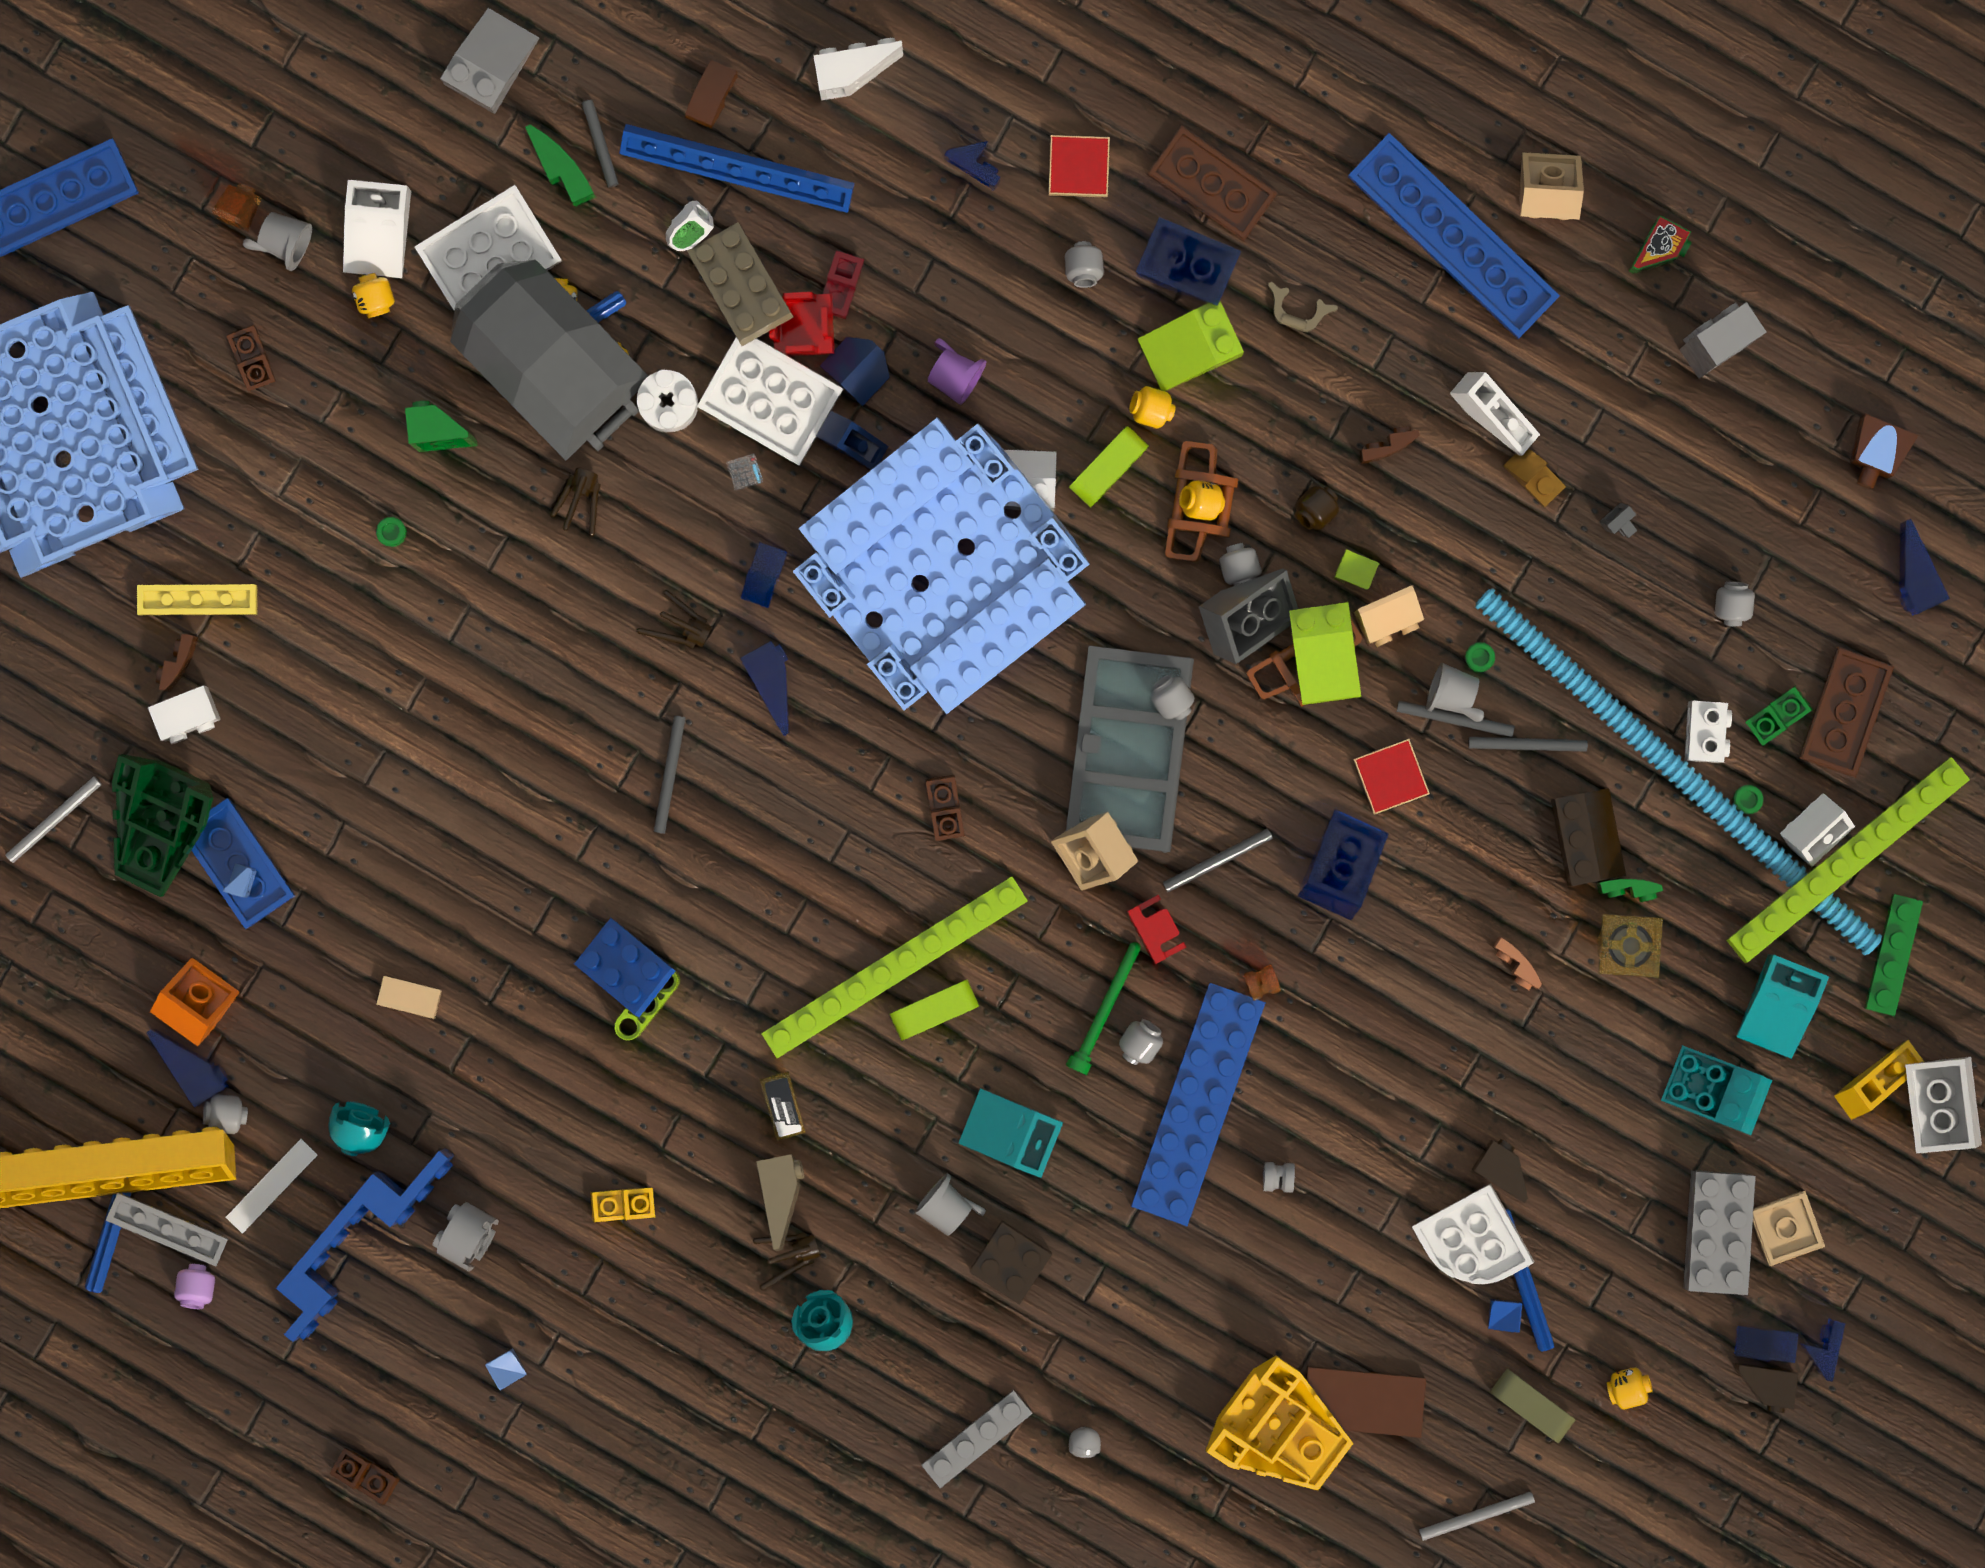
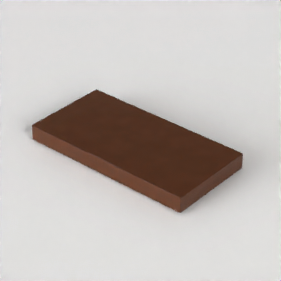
[1147,125,1278,242]
[1798,647,1894,778]
[1306,1366,1426,1438]

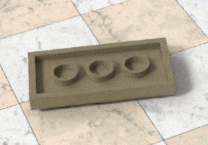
[687,222,793,346]

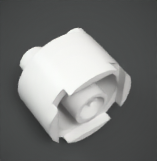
[637,370,698,432]

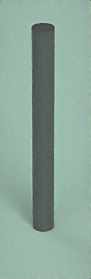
[1396,700,1515,737]
[653,715,686,834]
[1468,737,1588,752]
[1162,828,1273,893]

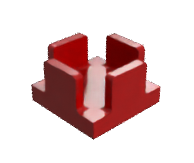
[769,292,834,356]
[1126,895,1186,964]

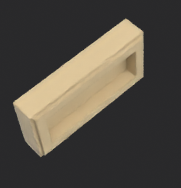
[376,976,442,1019]

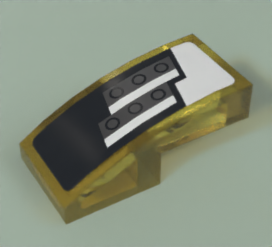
[760,1071,806,1141]

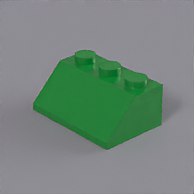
[405,401,478,452]

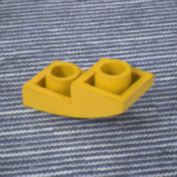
[590,1187,655,1222]

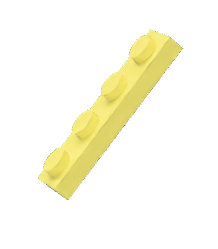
[137,584,257,615]

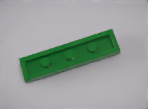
[1864,894,1923,1016]

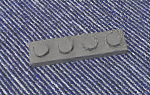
[106,1192,228,1266]
[922,1390,1033,1488]

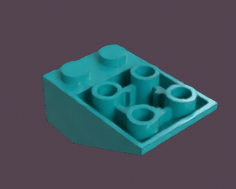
[1736,954,1829,1059]
[1661,1045,1773,1136]
[958,1088,1063,1178]

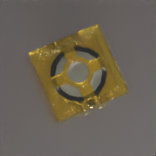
[1597,914,1663,978]

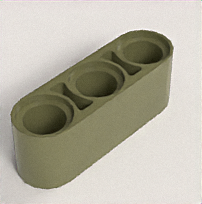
[1490,1368,1576,1444]

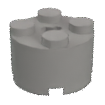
[433,1202,499,1272]

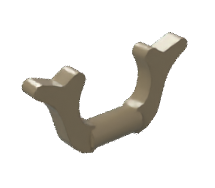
[1268,282,1338,332]

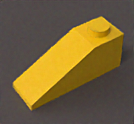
[1834,1040,1924,1120]

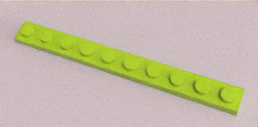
[1726,757,1970,963]
[761,876,1028,1058]

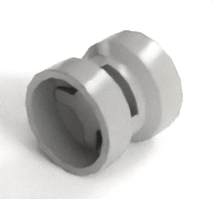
[1263,1162,1295,1193]

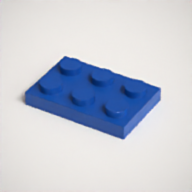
[574,918,676,1017]

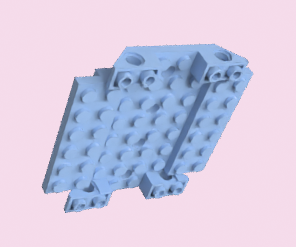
[0,292,199,578]
[793,417,1090,714]

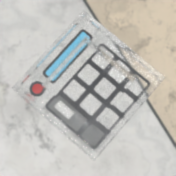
[726,453,763,491]

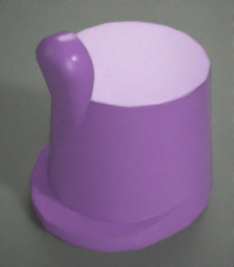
[928,338,986,405]

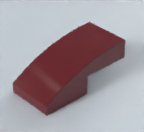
[823,250,864,319]

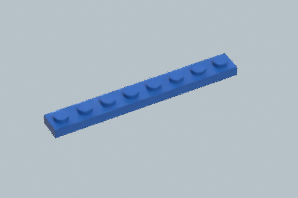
[620,124,855,213]

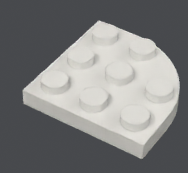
[1412,1183,1535,1284]

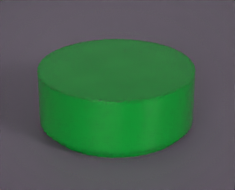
[376,517,407,547]
[1465,642,1495,672]
[1732,785,1763,815]

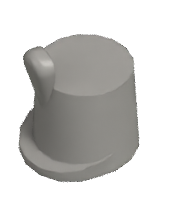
[243,212,312,271]
[1426,663,1484,722]
[915,1173,986,1236]

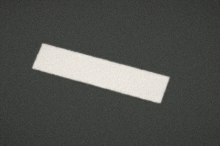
[225,1139,317,1234]

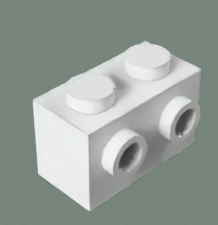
[148,686,221,744]
[1684,701,1732,763]
[1780,793,1855,867]

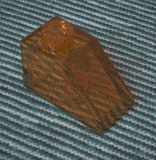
[212,183,261,232]

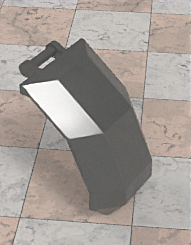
[450,260,648,461]

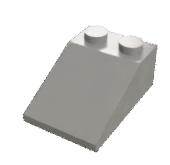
[440,8,540,114]

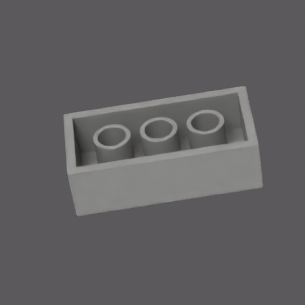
[1679,302,1766,379]
[1683,1170,1756,1295]

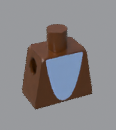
[1850,414,1918,489]

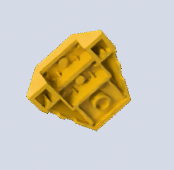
[1206,1356,1353,1490]

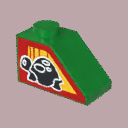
[1629,215,1692,274]

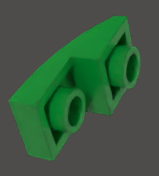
[1745,685,1813,746]
[1597,879,1663,902]

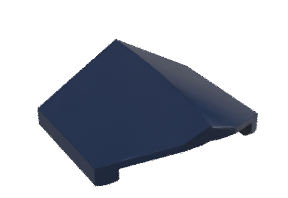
[820,337,890,407]

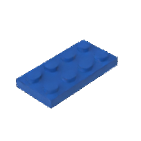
[191,798,296,929]

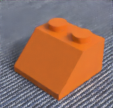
[150,958,239,1047]

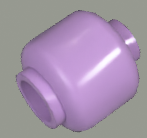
[174,1264,215,1309]

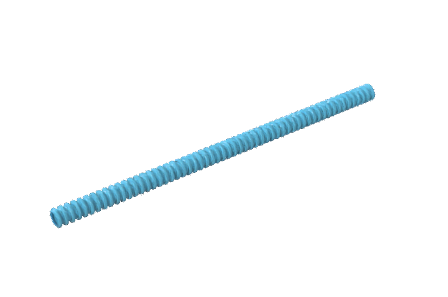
[1475,588,1882,955]

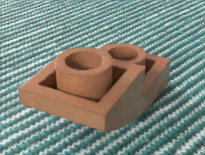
[1492,937,1542,991]

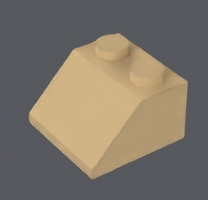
[1519,152,1584,220]
[1354,585,1424,647]
[1051,812,1138,890]

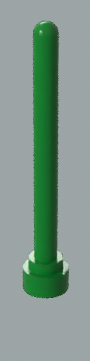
[1066,942,1141,1076]

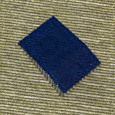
[1136,217,1241,306]
[1298,809,1389,920]

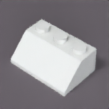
[1004,450,1056,511]
[1905,1057,1982,1154]

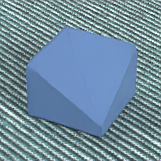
[223,864,257,898]
[485,1348,527,1390]

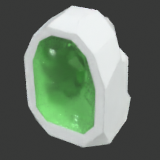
[666,201,714,251]

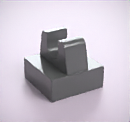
[1599,503,1637,538]

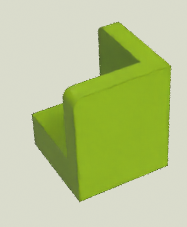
[1333,549,1379,590]

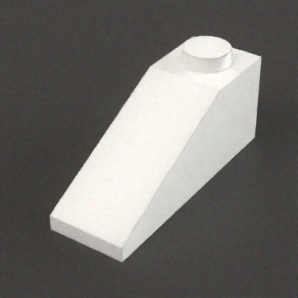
[1450,372,1540,456]

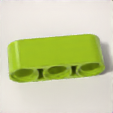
[1069,426,1149,508]
[615,969,680,1040]
[889,979,979,1041]

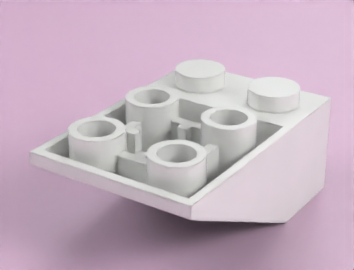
[813,38,903,101]
[343,180,411,278]

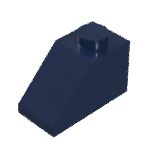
[816,411,889,470]

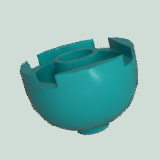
[328,1102,390,1156]
[791,1290,853,1351]

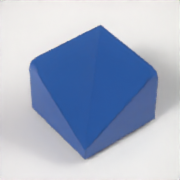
[1488,1299,1522,1333]

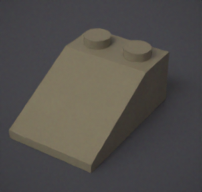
[756,1154,805,1251]

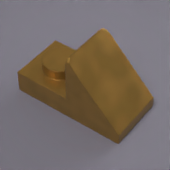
[1503,448,1566,508]

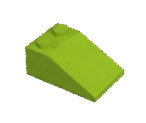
[1137,299,1244,391]
[1289,602,1361,705]

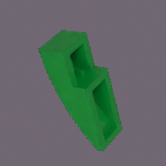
[525,125,596,207]

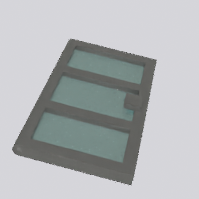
[1066,646,1194,853]

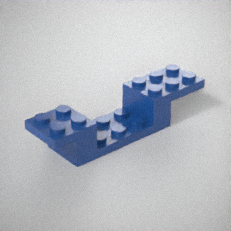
[276,1148,455,1342]

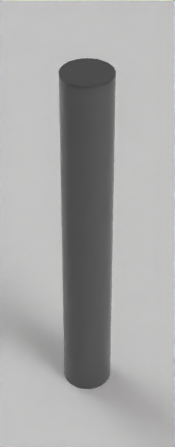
[581,100,619,188]

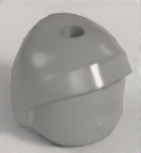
[1069,1427,1101,1458]

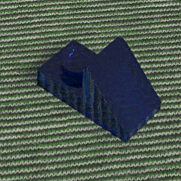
[944,141,1001,191]
[741,542,788,608]
[1800,1319,1846,1382]
[1734,1326,1799,1363]

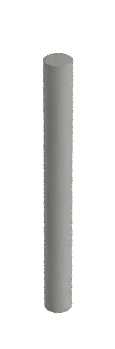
[5,776,102,863]
[1419,1491,1535,1541]

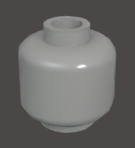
[1064,241,1104,288]
[1219,543,1262,586]
[1715,582,1755,626]
[1150,675,1195,720]
[1119,1019,1163,1065]
[203,1094,248,1134]

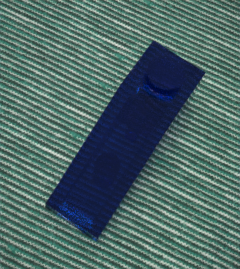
[1899,519,1950,616]
[740,641,790,737]
[146,1029,229,1108]

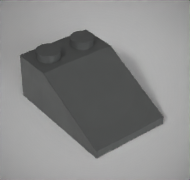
[1199,569,1298,664]

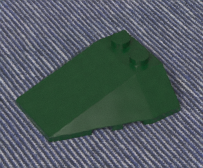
[112,754,213,897]

